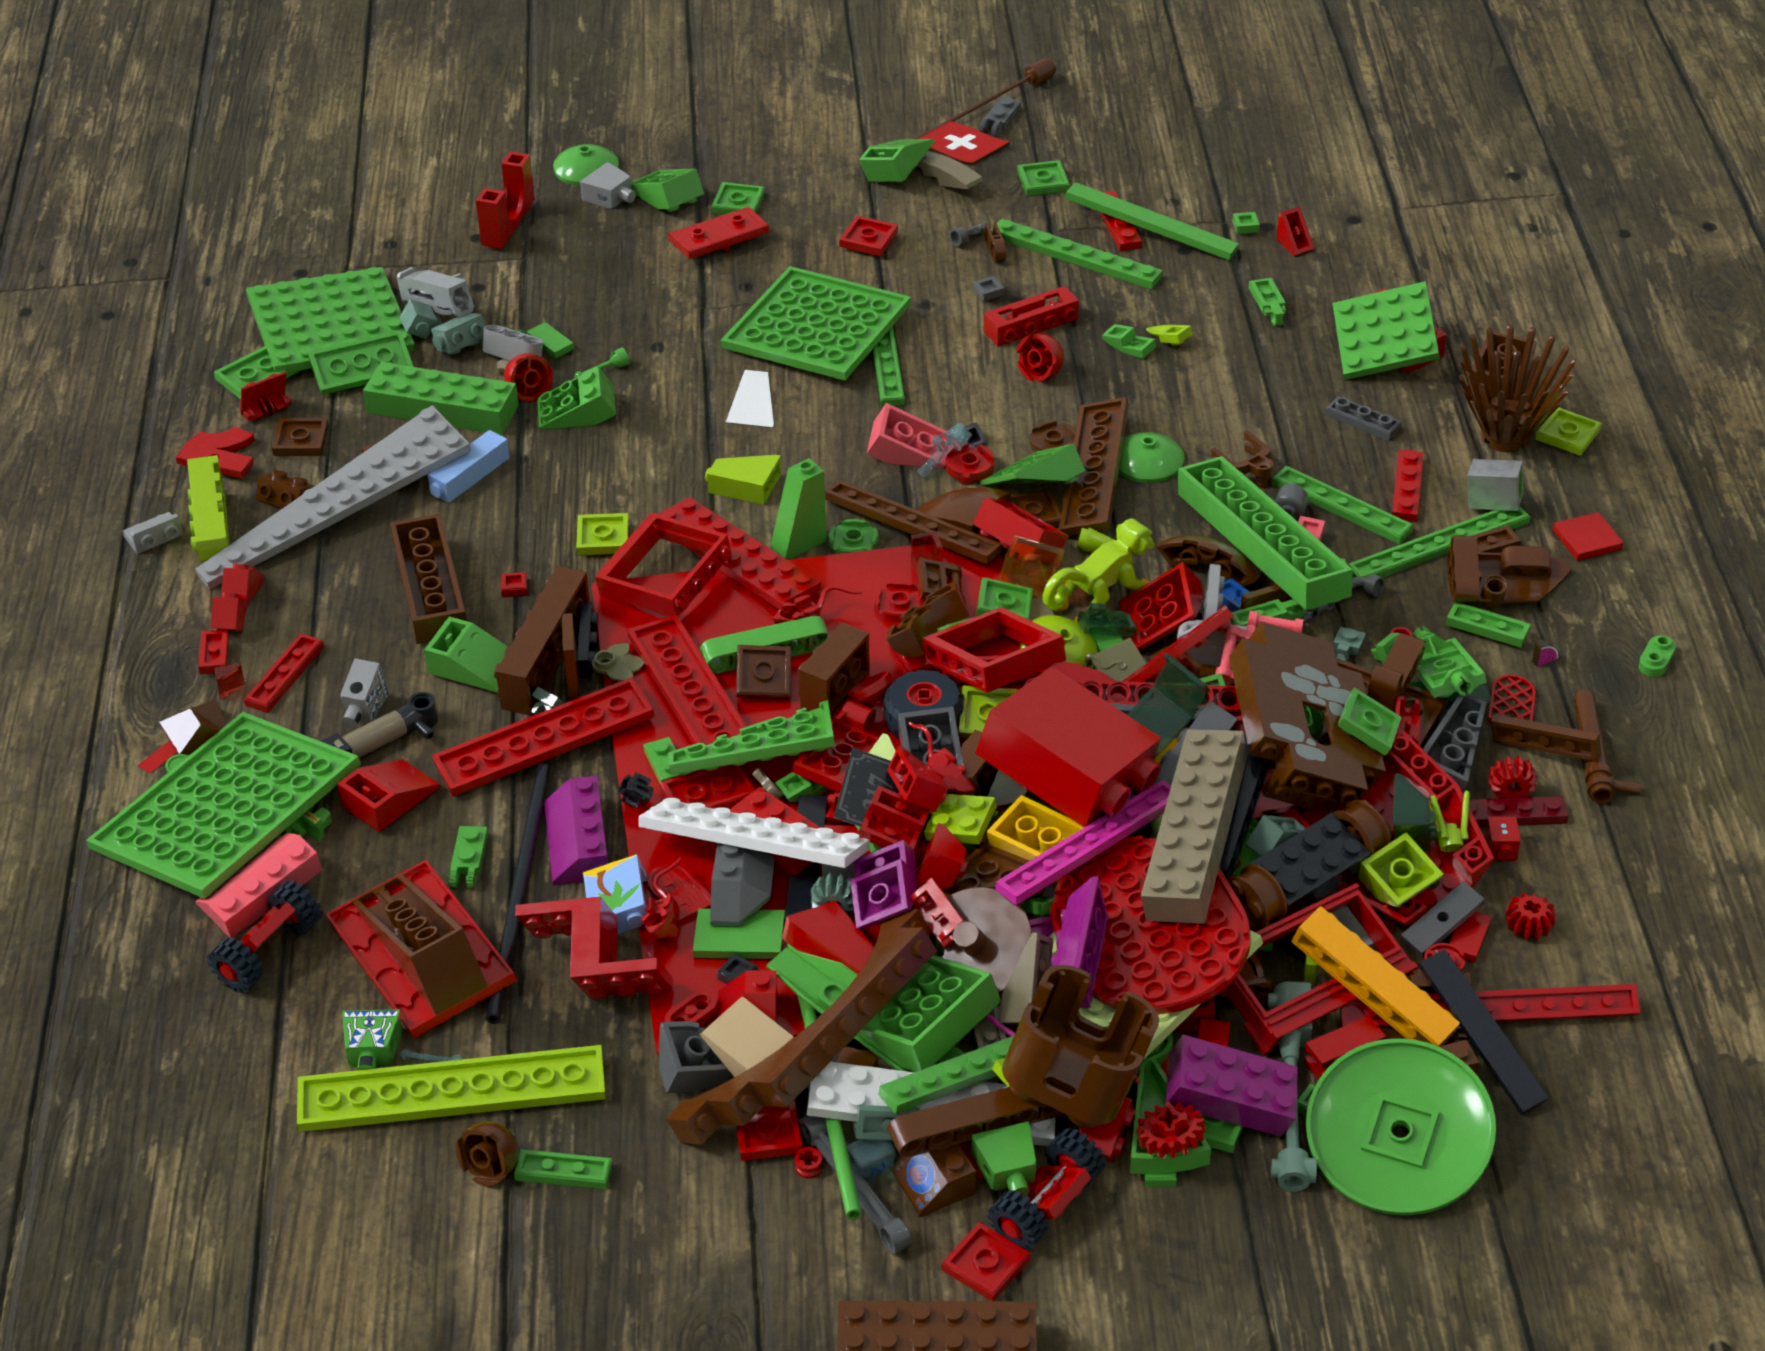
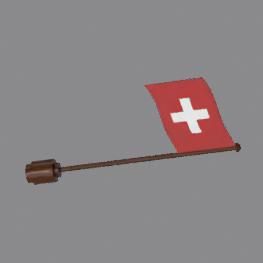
[914,58,1056,165]

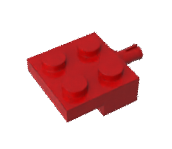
[858,785,930,849]

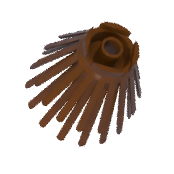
[1459,324,1576,452]

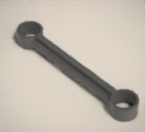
[798,1115,912,1255]

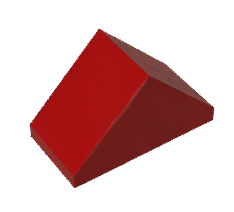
[1276,206,1315,256]

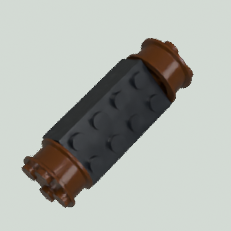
[1226,800,1392,932]

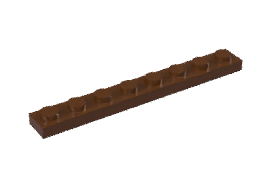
[825,480,1002,564]

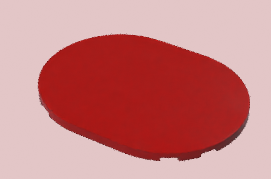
[1050,836,1251,1015]

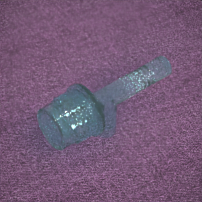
[917,422,972,478]

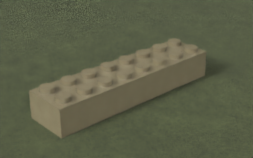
[1141,729,1248,924]

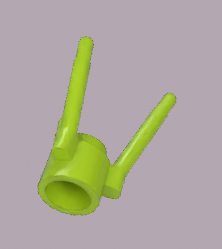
[1423,791,1470,852]

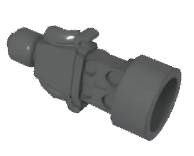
[949,223,985,247]

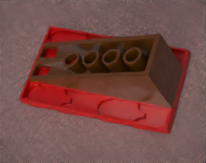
[325,860,517,1038]

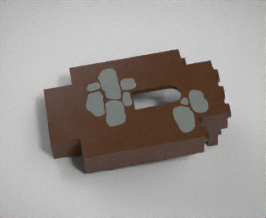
[1229,621,1386,814]

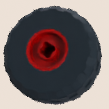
[883,670,964,738]

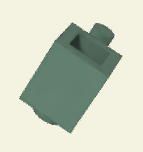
[399,299,443,339]

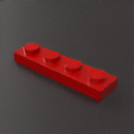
[1099,191,1142,251]
[1392,449,1424,522]

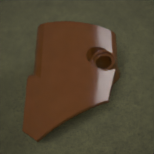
[1447,535,1572,608]

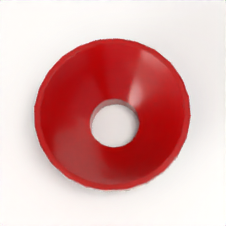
[846,670,893,707]

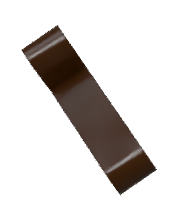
[1368,633,1426,712]

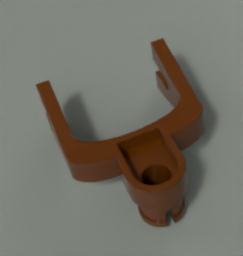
[1211,430,1274,487]

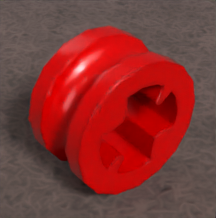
[795,1147,823,1179]

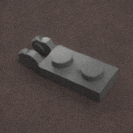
[979,97,1021,136]

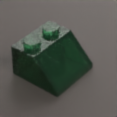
[1393,774,1437,852]

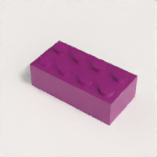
[1166,1035,1298,1137]

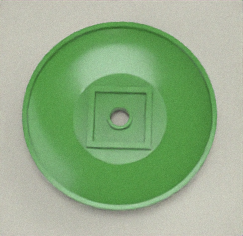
[1306,1039,1496,1215]

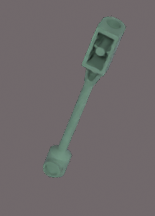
[1267,982,1317,1192]

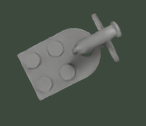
[1177,564,1247,665]

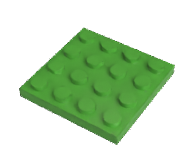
[1333,281,1440,380]

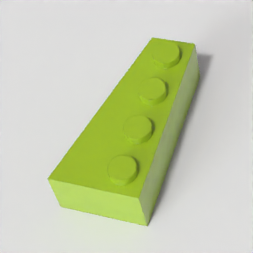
[187,455,229,561]

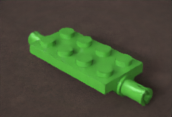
[1414,626,1487,698]

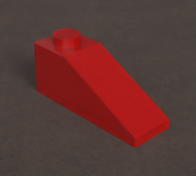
[887,745,947,812]

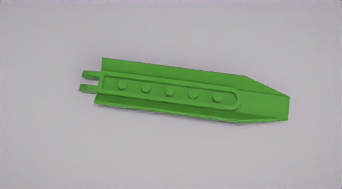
[767,948,965,1072]

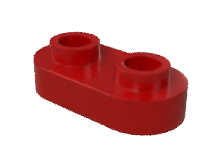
[665,990,717,1027]

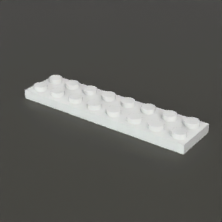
[639,798,869,868]
[807,1062,1055,1146]

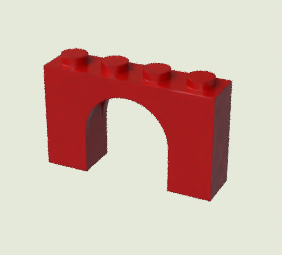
[476,151,535,249]

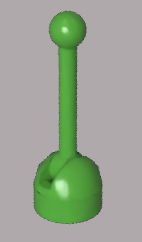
[575,347,630,378]

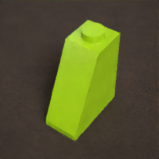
[705,455,782,505]

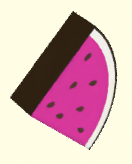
[1532,640,1559,667]

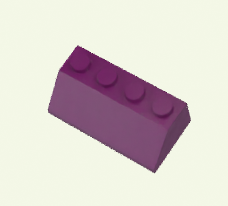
[544,776,608,885]
[1051,877,1108,1008]

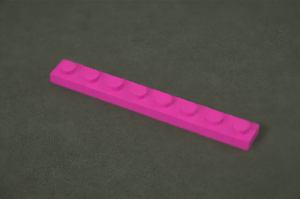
[996,780,1171,905]

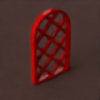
[1487,674,1536,722]

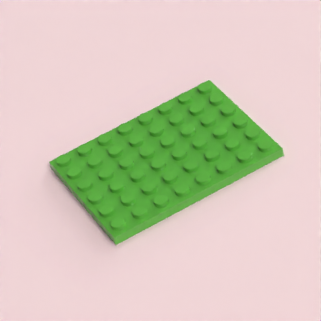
[86,712,361,899]

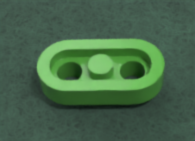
[1639,635,1676,677]

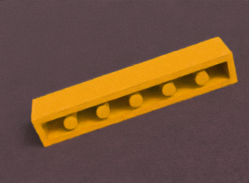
[1291,906,1460,1047]

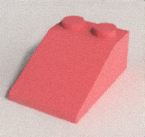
[867,403,951,469]

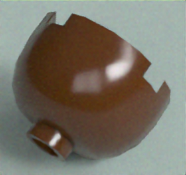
[455,1121,519,1186]

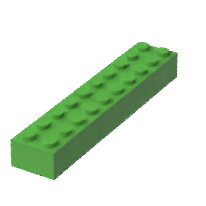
[1178,456,1353,610]

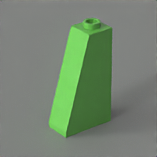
[771,458,827,560]

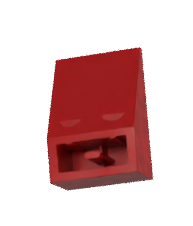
[337,759,440,832]

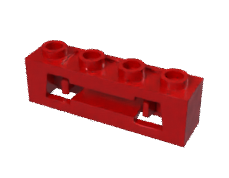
[984,286,1079,347]

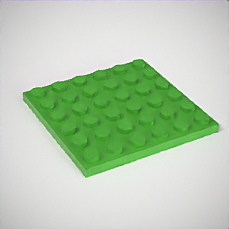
[721,266,912,380]
[246,267,415,373]

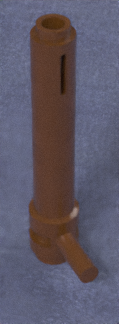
[1573,689,1642,804]

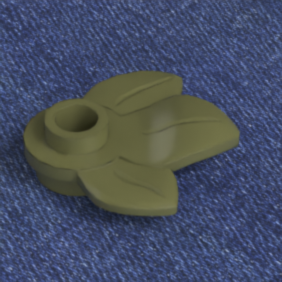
[592,643,645,682]

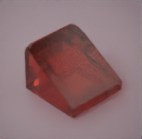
[214,663,245,699]

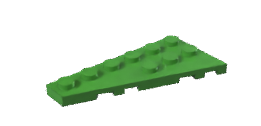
[668,700,835,775]

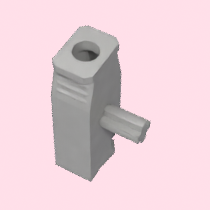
[397,267,474,317]

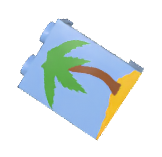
[583,854,648,934]

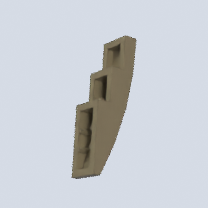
[916,151,983,189]

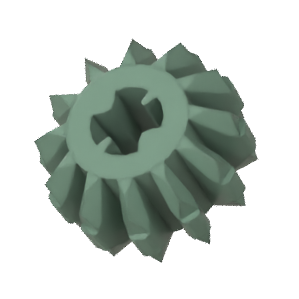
[810,872,854,918]

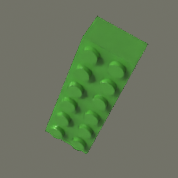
[363,362,519,435]

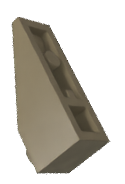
[999,933,1053,1028]

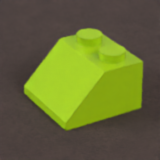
[1358,832,1444,908]

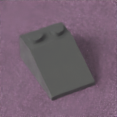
[898,706,966,777]

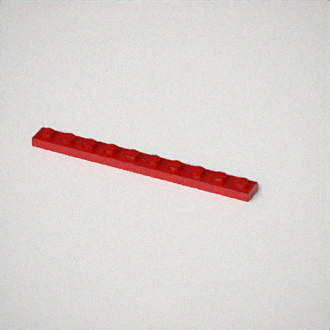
[1339,984,1640,1028]

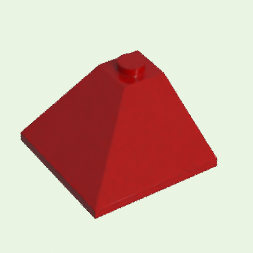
[1119,562,1204,651]

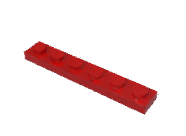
[1122,605,1234,682]

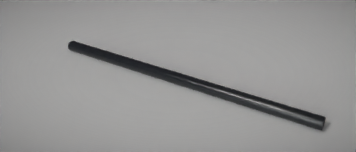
[485,763,551,1024]

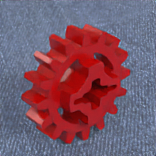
[1136,1101,1206,1158]

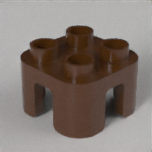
[1002,965,1159,1128]

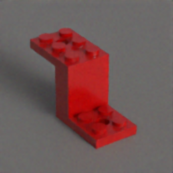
[515,896,673,1000]

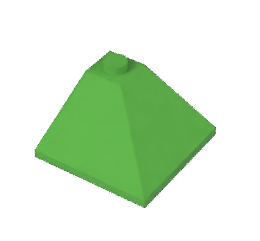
[980,443,1085,485]

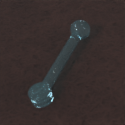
[400,1049,462,1062]

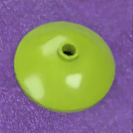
[1020,615,1098,669]

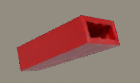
[782,901,874,974]

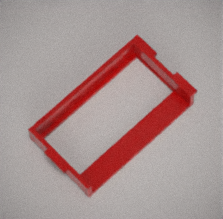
[1220,883,1418,1056]

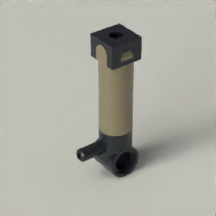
[321,692,438,758]

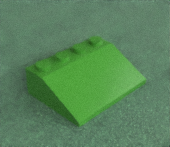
[858,955,1001,1072]

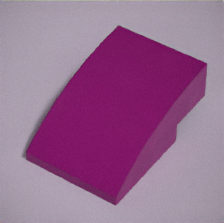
[850,840,916,930]

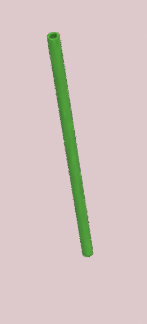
[787,944,862,1220]

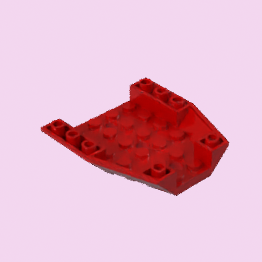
[1281,729,1494,925]

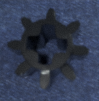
[619,772,654,808]

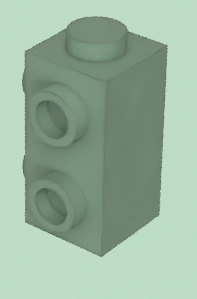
[431,313,485,355]

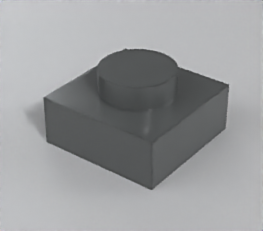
[973,276,1004,302]

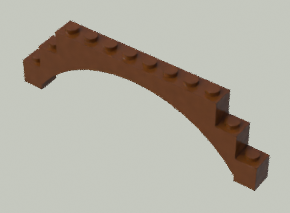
[666,902,937,1145]

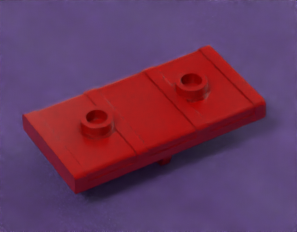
[668,206,769,259]

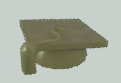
[1085,638,1151,681]

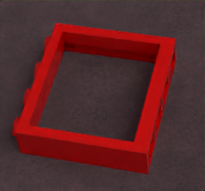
[595,512,732,617]
[923,607,1066,693]

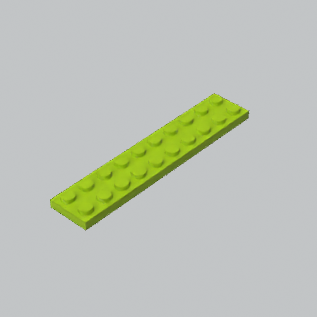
[297,1045,606,1132]

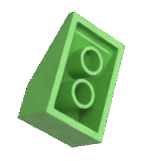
[631,169,704,212]

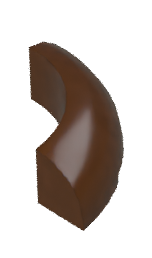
[1156,536,1260,587]
[887,581,970,658]

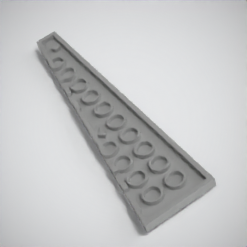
[196,405,471,590]

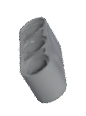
[483,325,543,360]

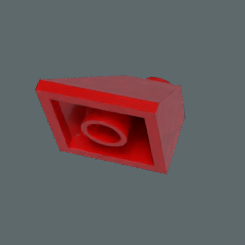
[916,822,968,891]
[717,970,778,1023]

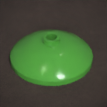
[553,144,619,186]
[1119,432,1185,483]

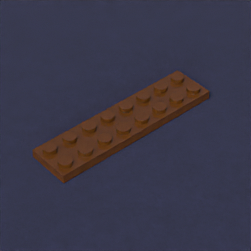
[1059,397,1129,536]

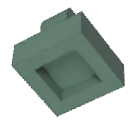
[532,687,564,715]

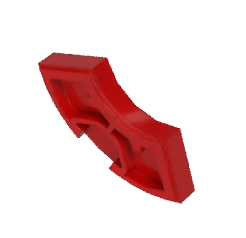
[184,426,255,452]

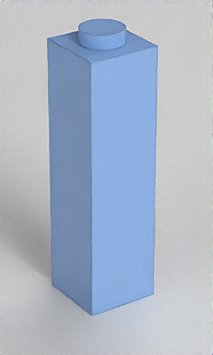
[428,430,510,503]

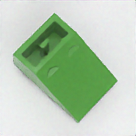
[859,139,935,182]
[537,366,616,430]
[424,617,507,692]

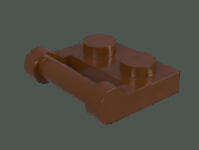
[917,557,966,604]

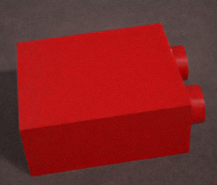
[975,666,1161,827]

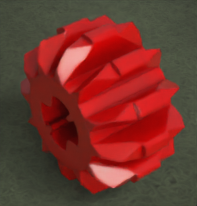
[1488,756,1537,798]
[1505,892,1556,941]

